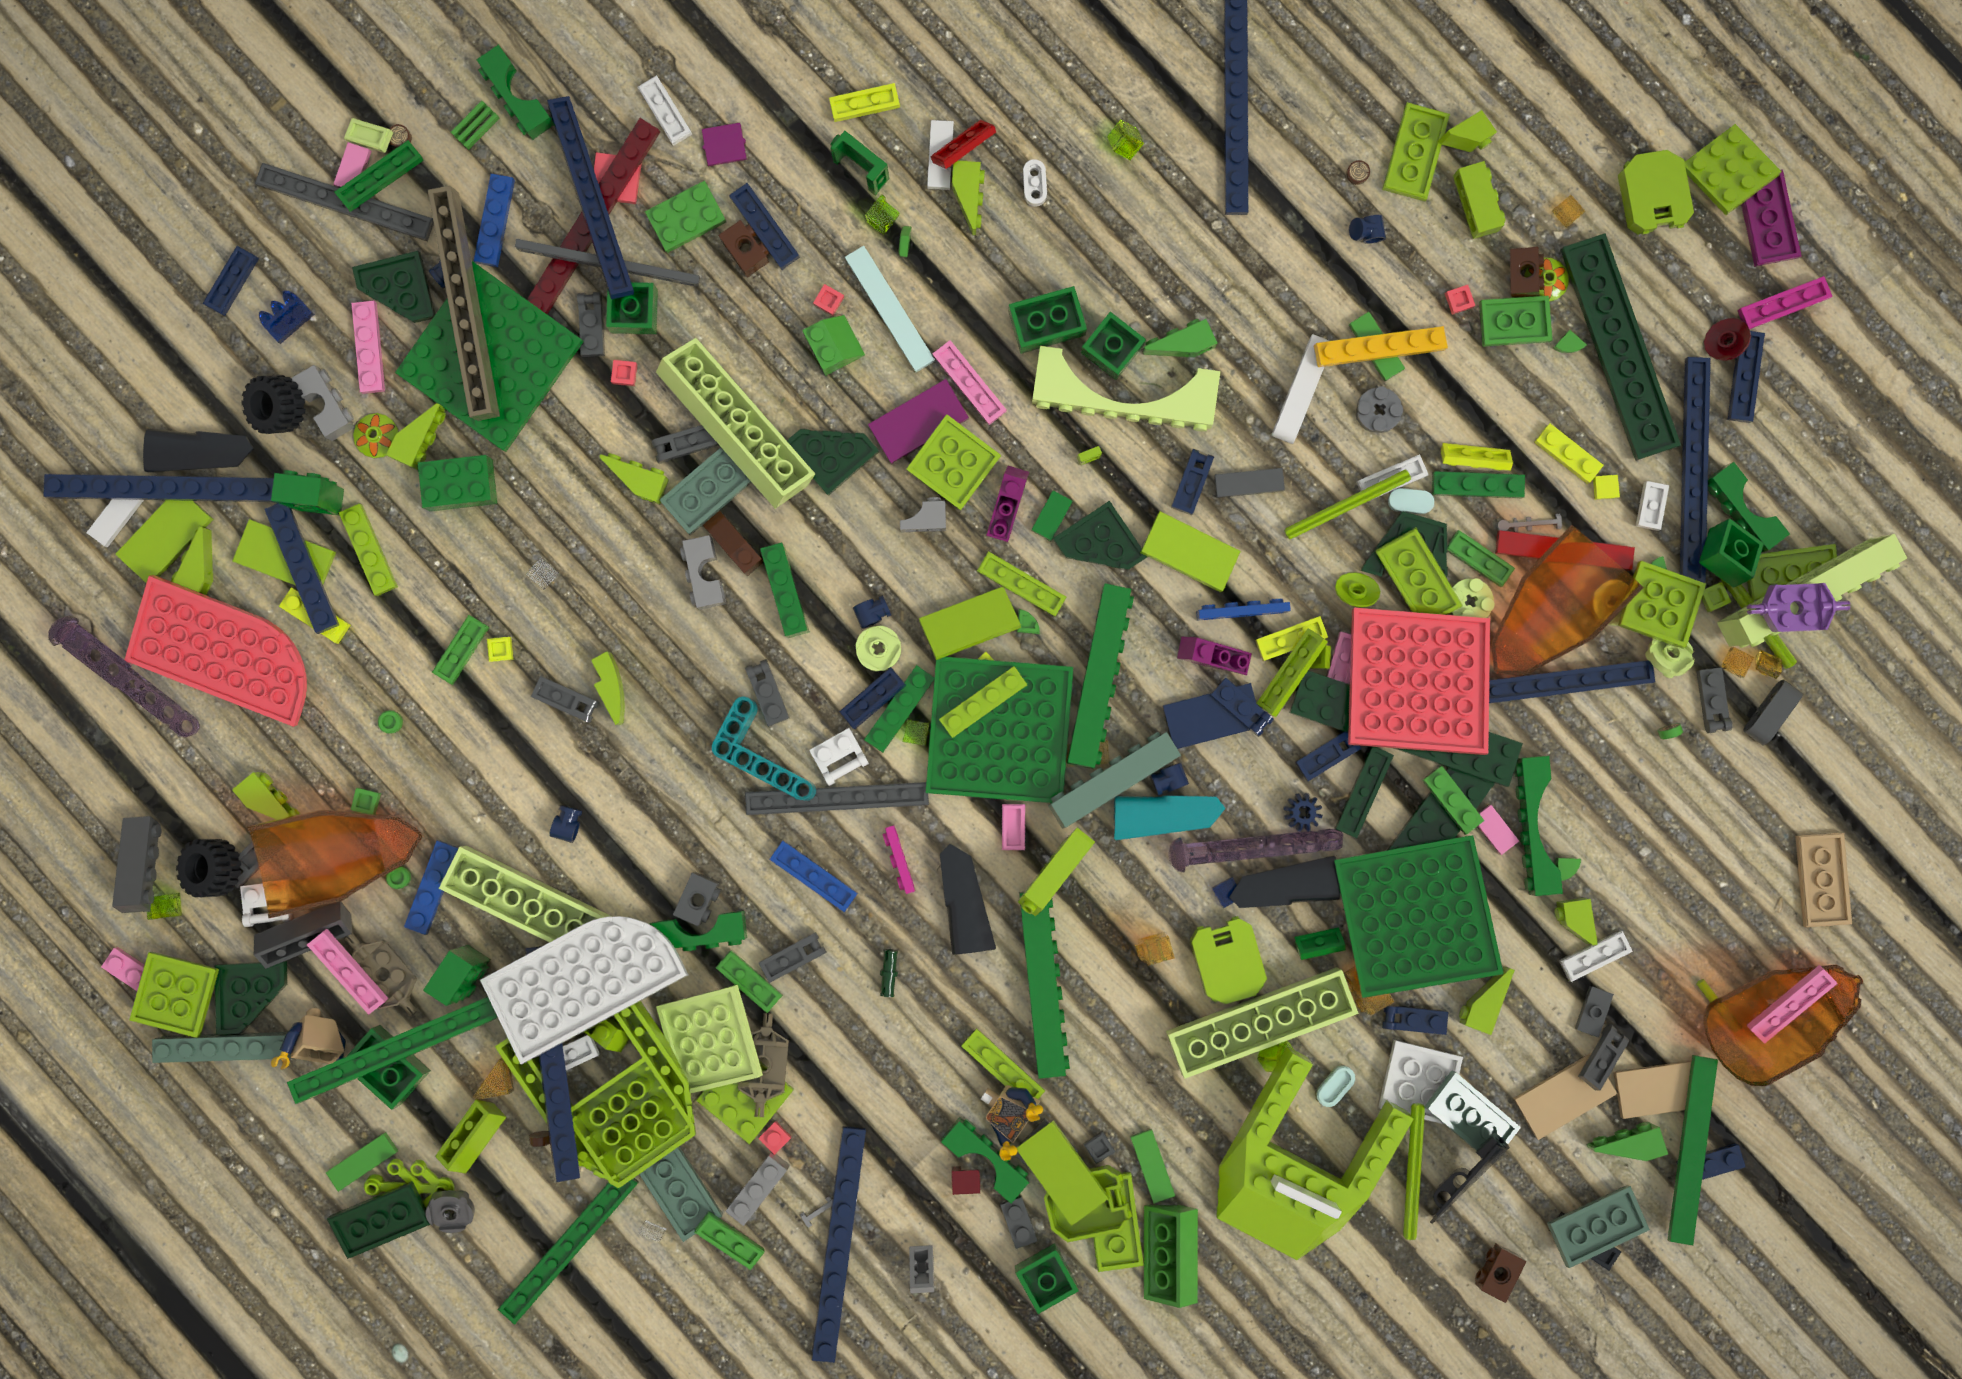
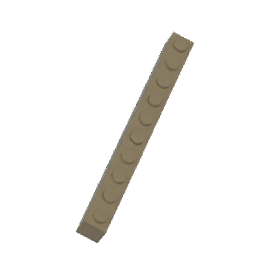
[428,186,500,421]

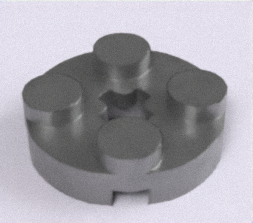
[1356,386,1403,433]
[426,1190,475,1233]

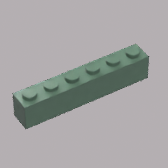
[1048,732,1181,829]
[152,1032,293,1063]

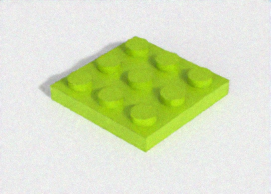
[1685,124,1782,215]
[906,414,1001,510]
[1618,561,1706,649]
[129,952,219,1038]
[696,1060,794,1145]

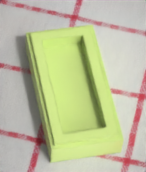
[344,118,393,153]

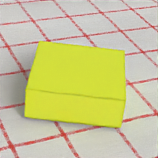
[1593,475,1620,500]
[487,637,513,662]

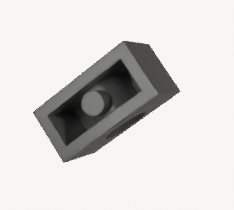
[673,872,721,926]

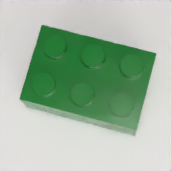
[1008,286,1087,354]
[418,455,498,512]
[271,470,344,516]
[423,945,491,1006]
[346,1025,431,1110]

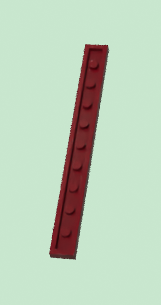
[527,118,660,314]

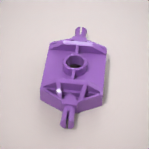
[1747,583,1850,632]

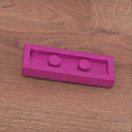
[883,825,915,894]

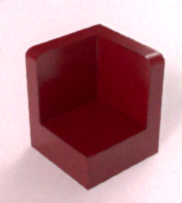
[952,1166,981,1195]

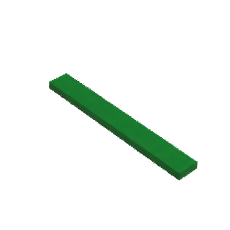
[1667,1055,1718,1246]
[497,1178,639,1325]

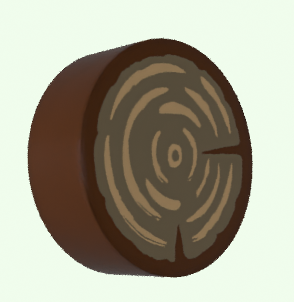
[390,124,412,148]
[1346,160,1370,185]

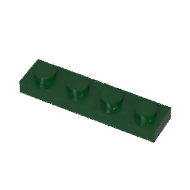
[1335,746,1394,839]

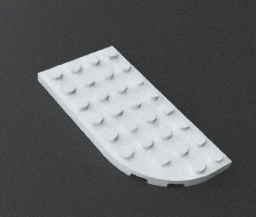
[480,916,688,1064]

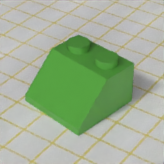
[802,315,865,376]

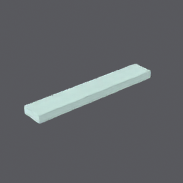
[845,246,935,373]

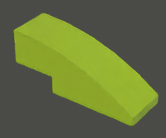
[591,651,625,726]

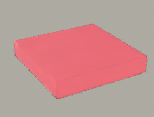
[594,152,642,204]

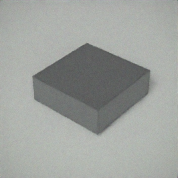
[1083,1131,1115,1164]

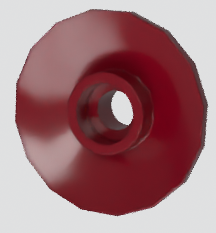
[1704,318,1751,361]

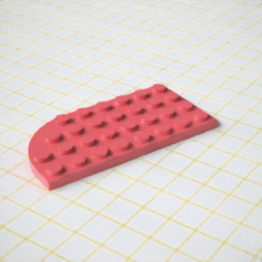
[124,575,307,727]

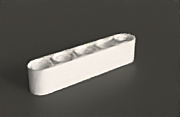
[1271,334,1329,444]

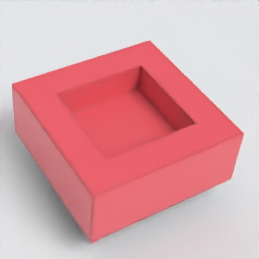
[813,284,844,316]
[1445,285,1475,315]
[611,360,638,386]
[758,1121,791,1155]

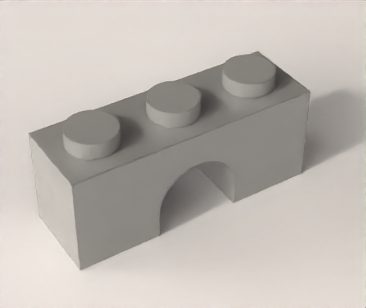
[292,365,355,441]
[680,535,726,610]
[725,1152,790,1226]

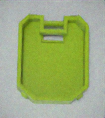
[1618,150,1694,235]
[1190,916,1267,1004]
[1044,1165,1132,1243]

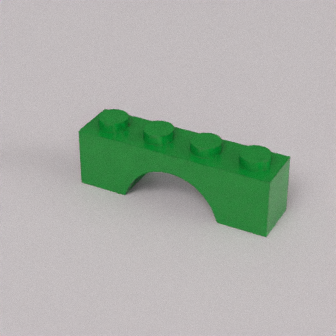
[476,44,554,140]
[1708,462,1790,553]
[760,542,810,638]
[650,911,747,951]
[941,1117,1029,1204]

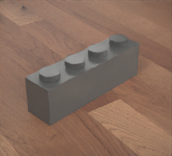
[112,816,162,913]
[254,901,352,969]

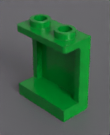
[830,130,890,196]

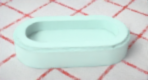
[1388,488,1434,514]
[1316,1065,1355,1107]

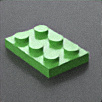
[645,180,726,253]
[1479,296,1553,347]

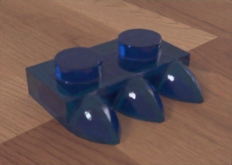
[259,291,315,344]

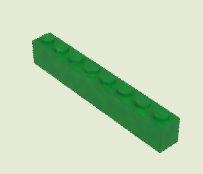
[1067,583,1134,769]
[1019,892,1070,1079]

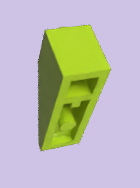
[1459,966,1515,1035]

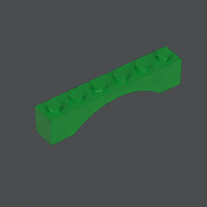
[1514,756,1563,896]

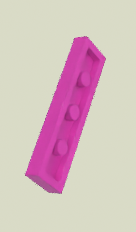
[1737,276,1833,329]

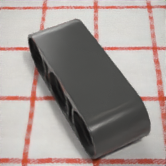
[1743,679,1803,746]

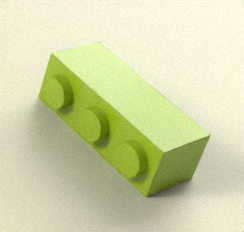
[1453,161,1505,239]
[435,1099,506,1173]

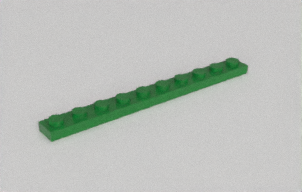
[287,997,498,1104]

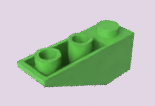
[1142,319,1217,358]
[1586,1122,1668,1161]

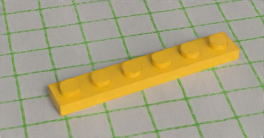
[1314,326,1448,367]

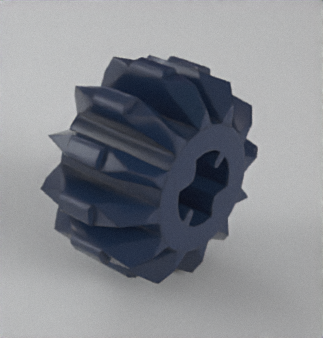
[1283,793,1323,832]

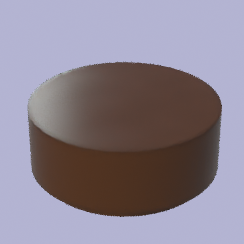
[529,1131,550,1147]

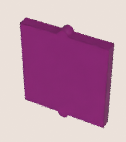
[702,123,747,166]

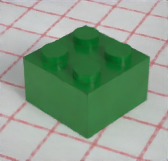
[606,282,658,335]
[1081,311,1146,380]
[1699,518,1764,588]
[1015,1243,1079,1314]

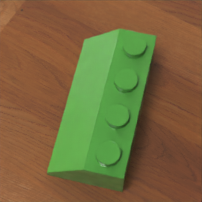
[1144,1205,1198,1308]

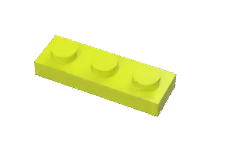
[829,83,900,122]
[1534,423,1604,484]
[1441,443,1513,471]
[279,587,351,644]
[1255,616,1328,661]

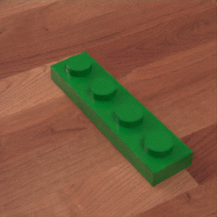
[334,140,424,212]
[1432,471,1525,499]
[864,665,935,753]

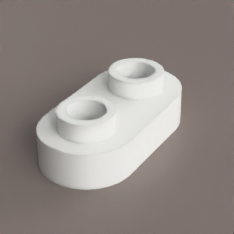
[1023,159,1047,207]

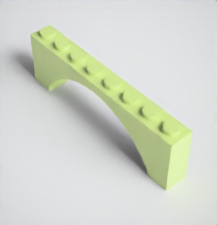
[1032,346,1220,431]

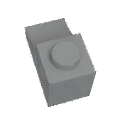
[900,497,946,533]
[909,1245,935,1293]

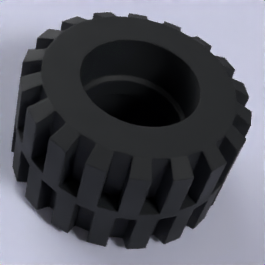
[241,375,305,434]
[176,839,241,898]

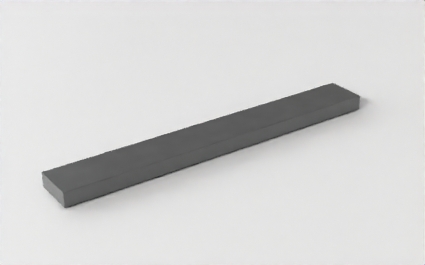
[255,163,434,242]
[515,239,700,287]
[745,782,929,815]

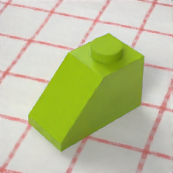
[1439,110,1497,152]
[1555,898,1598,946]

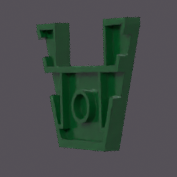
[1360,511,1448,578]

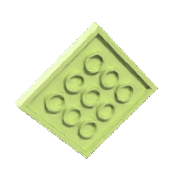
[656,985,763,1093]

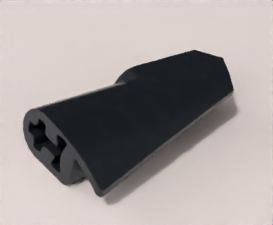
[143,429,254,473]
[940,844,996,955]
[1230,856,1340,908]
[1430,1133,1510,1224]

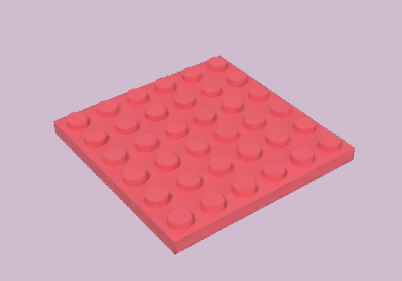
[1348,608,1490,755]

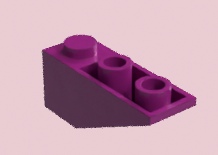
[986,465,1029,542]
[1177,636,1252,675]

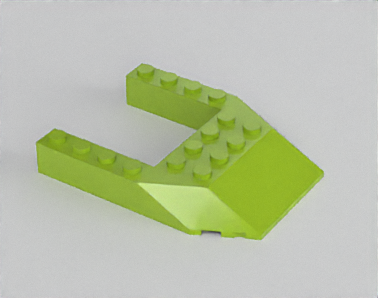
[495,1001,696,1188]
[1216,1046,1414,1260]

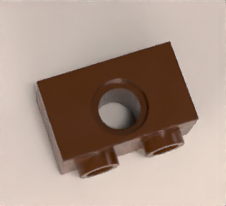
[718,220,769,278]
[1510,247,1544,298]
[1475,1243,1527,1303]

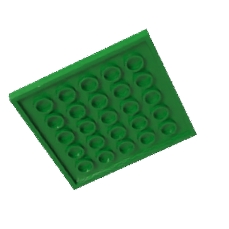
[395,261,584,452]
[926,657,1074,803]
[1334,835,1504,998]

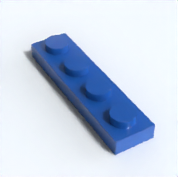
[474,174,515,267]
[1196,599,1291,621]
[404,840,459,935]
[769,840,858,912]

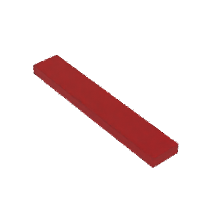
[1495,530,1635,571]

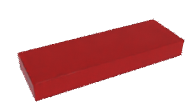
[930,120,996,169]

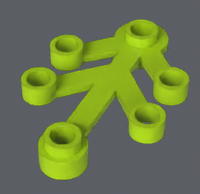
[364,1159,455,1209]

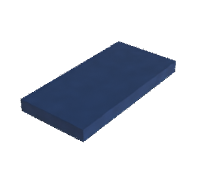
[1162,683,1260,749]

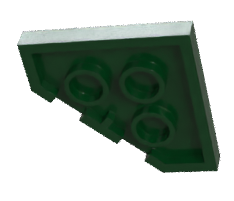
[352,251,435,323]
[787,429,879,496]
[1053,501,1147,570]
[214,961,288,1035]

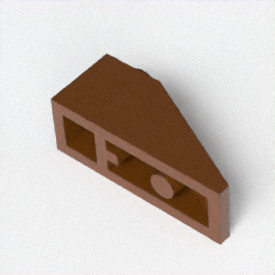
[703,510,764,577]

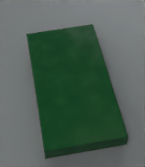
[327,1181,431,1259]

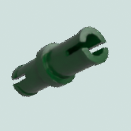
[880,949,898,997]

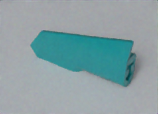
[1114,796,1226,840]

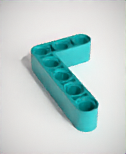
[712,696,816,801]

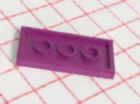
[1741,169,1802,267]
[868,379,969,464]

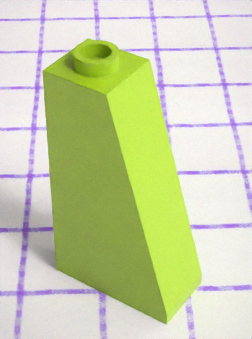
[1018,828,1095,916]

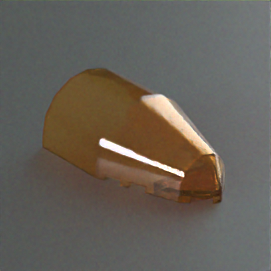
[1491,525,1644,675]
[247,810,422,918]
[1703,965,1863,1086]

